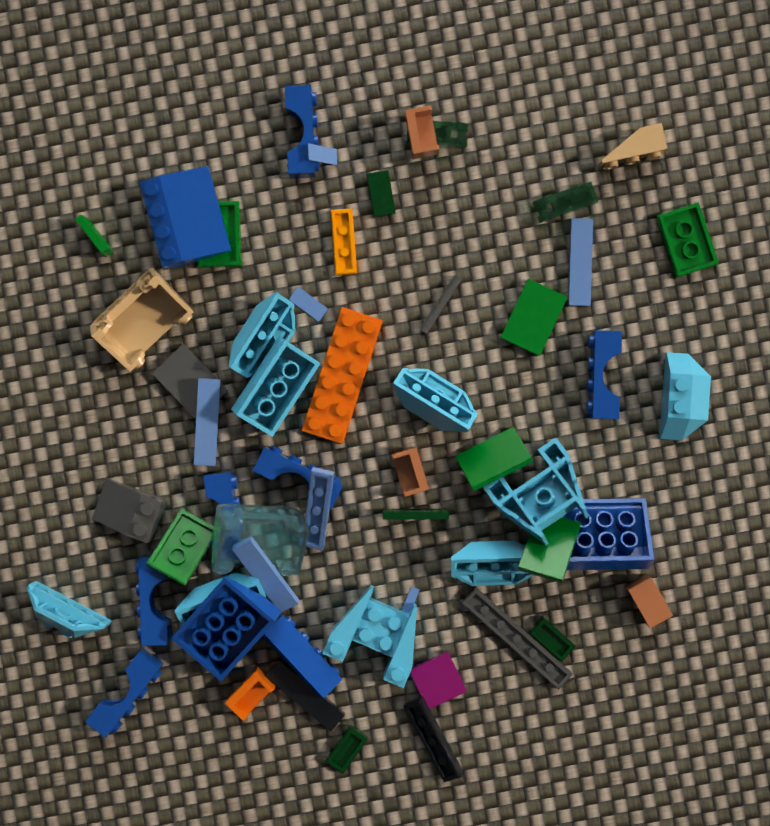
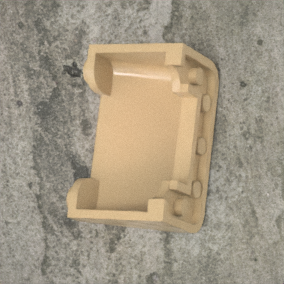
[90,268,193,372]

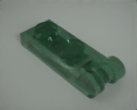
[407,121,469,148]
[532,182,598,223]

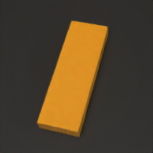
[331,208,357,276]

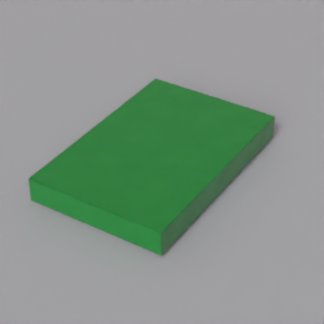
[197,201,242,268]
[655,202,719,278]
[500,279,568,356]
[455,427,533,491]
[146,508,219,587]
[518,517,581,583]

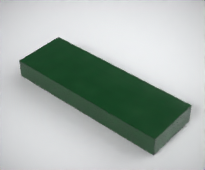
[383,509,449,520]

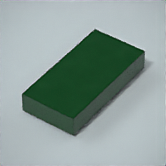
[367,170,396,218]
[528,616,576,662]
[325,725,368,774]

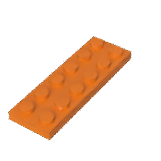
[302,307,383,444]

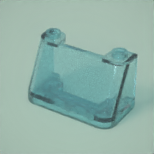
[211,504,310,576]

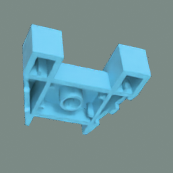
[483,438,589,545]
[322,585,417,688]

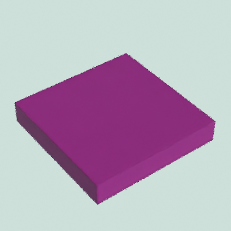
[410,651,467,709]

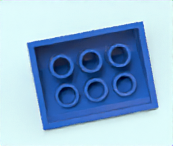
[139,166,232,269]
[563,498,654,570]
[171,576,282,681]

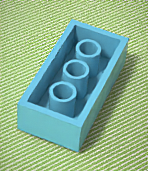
[231,336,321,437]

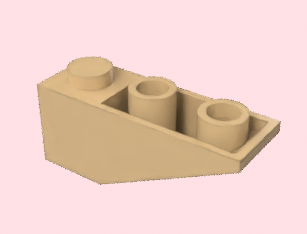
[598,123,667,170]

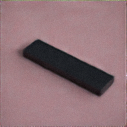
[265,658,345,732]
[403,697,464,782]

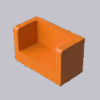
[225,667,276,721]

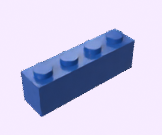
[262,615,342,699]

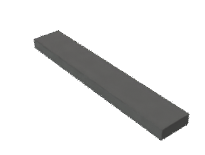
[461,586,573,690]

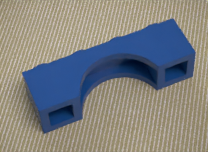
[285,85,320,179]
[586,330,622,419]
[253,445,344,509]
[204,471,243,563]
[135,555,172,646]
[85,648,164,738]

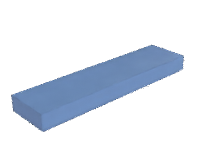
[568,218,593,307]
[194,378,221,466]
[302,467,335,551]
[232,536,299,612]

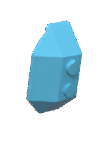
[228,292,296,378]
[659,352,711,440]
[392,368,478,432]
[451,540,536,586]
[175,573,266,625]
[27,581,112,638]

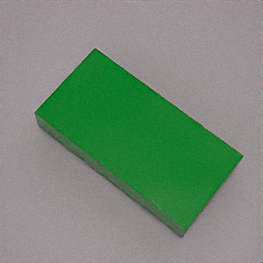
[75,215,114,257]

